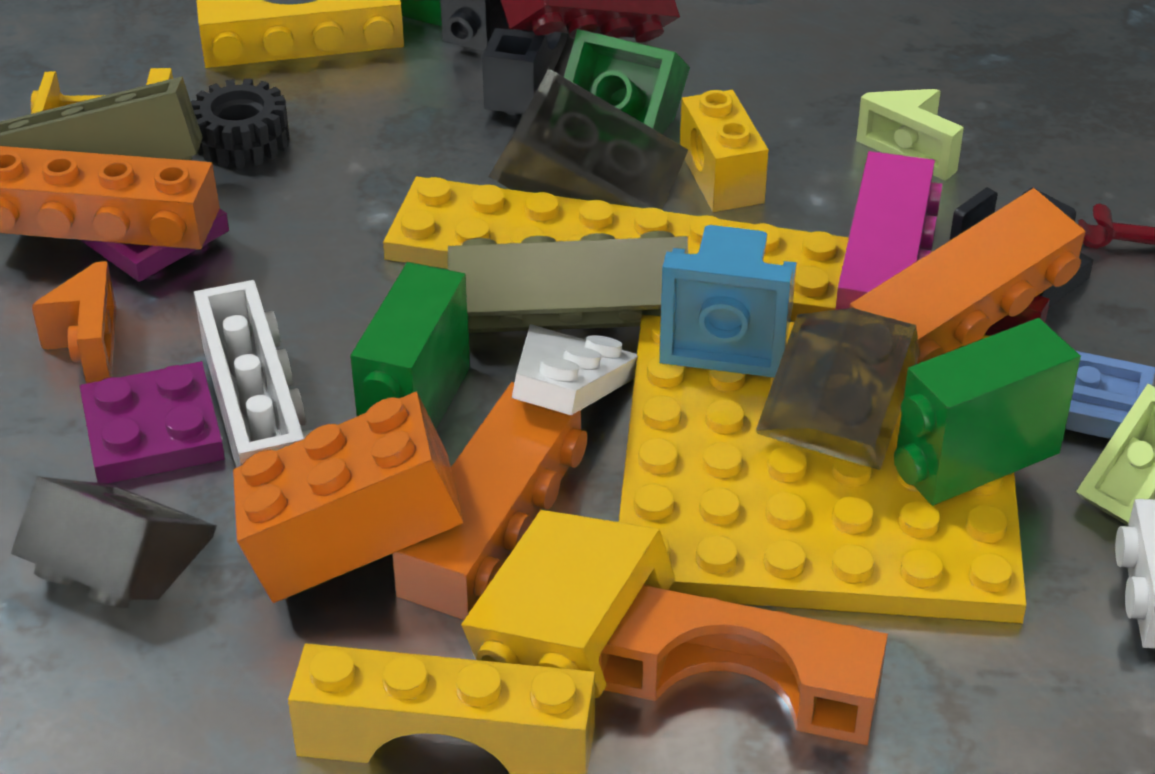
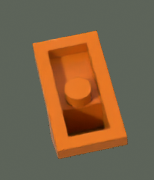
[32,261,116,384]

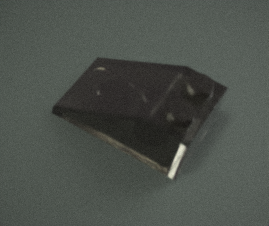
[488,68,688,210]

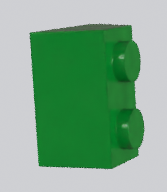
[548,29,690,156]

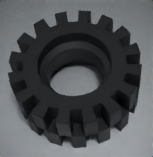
[191,79,290,168]

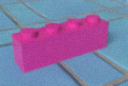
[834,151,943,327]

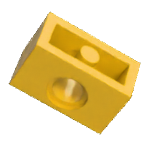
[680,89,769,212]

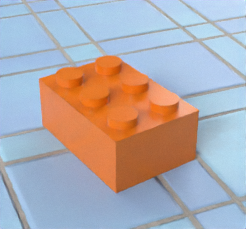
[233,391,464,603]

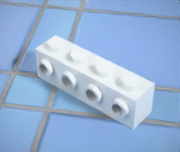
[194,280,312,468]

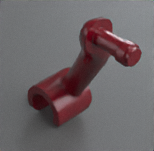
[1078,203,1155,248]

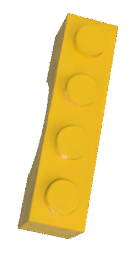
[196,0,404,68]
[288,643,595,774]

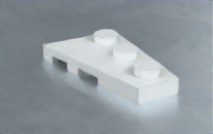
[512,324,638,415]

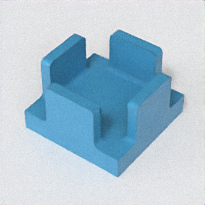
[659,225,797,379]

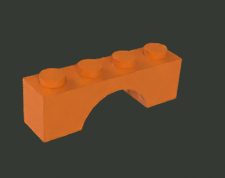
[599,584,888,746]

